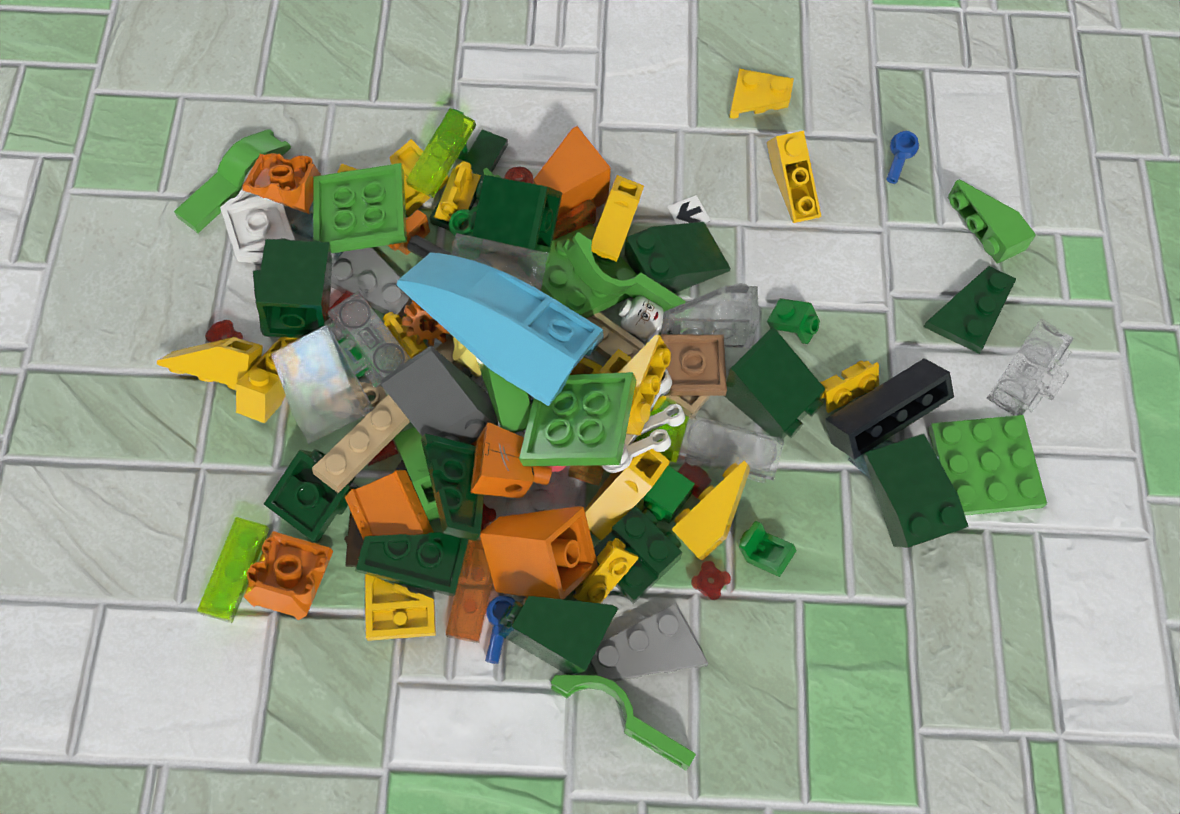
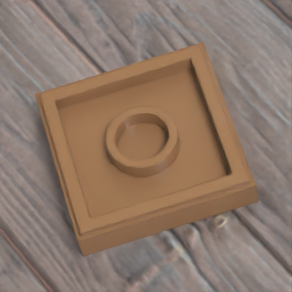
[661,334,727,396]

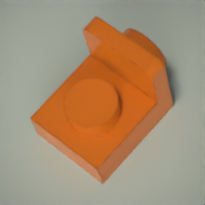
[387,209,430,255]

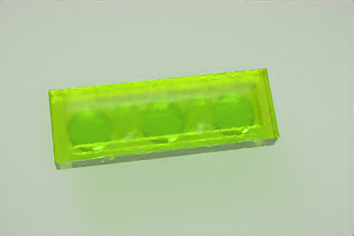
[406,108,477,198]
[197,517,270,623]

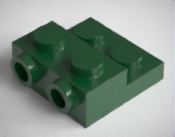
[264,449,360,542]
[594,506,682,604]

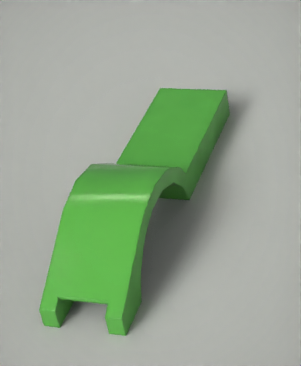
[174,129,291,233]
[562,231,692,323]
[551,675,696,771]

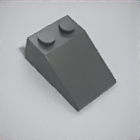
[381,346,498,444]

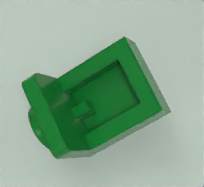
[767,298,820,344]
[739,521,797,577]

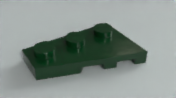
[924,266,1016,354]
[421,433,484,541]
[355,532,469,597]

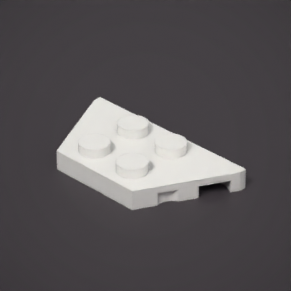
[220,189,295,264]

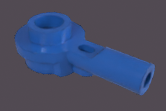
[886,131,919,184]
[485,596,515,664]

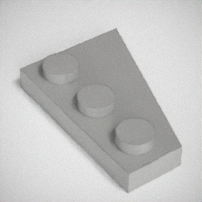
[331,248,412,319]
[590,604,709,681]

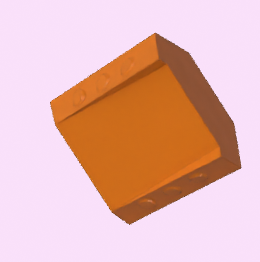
[243,153,321,214]
[345,470,433,539]
[243,531,333,620]

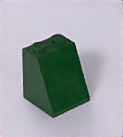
[470,175,562,253]
[255,238,332,338]
[724,327,825,443]
[499,596,618,675]

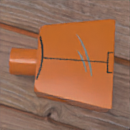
[471,422,552,498]

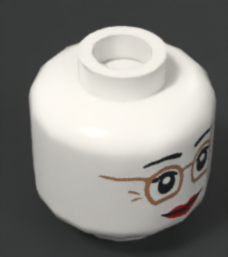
[618,296,666,341]

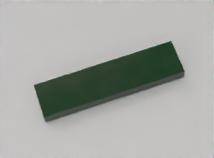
[429,129,508,231]

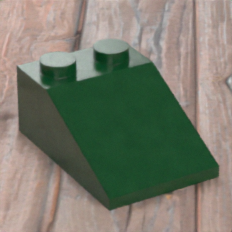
[624,222,731,293]
[863,434,969,548]

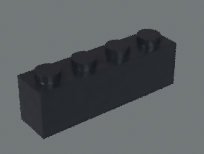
[825,358,954,460]

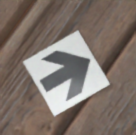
[667,195,711,224]

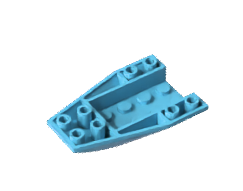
[396,253,604,406]

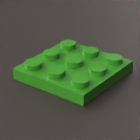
[313,163,407,253]
[518,223,637,319]
[519,372,636,466]
[928,415,1047,516]

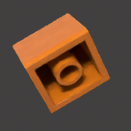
[533,126,611,231]
[480,506,598,599]

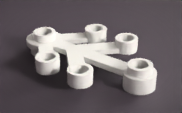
[602,369,685,473]

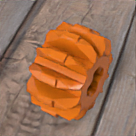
[402,300,450,346]

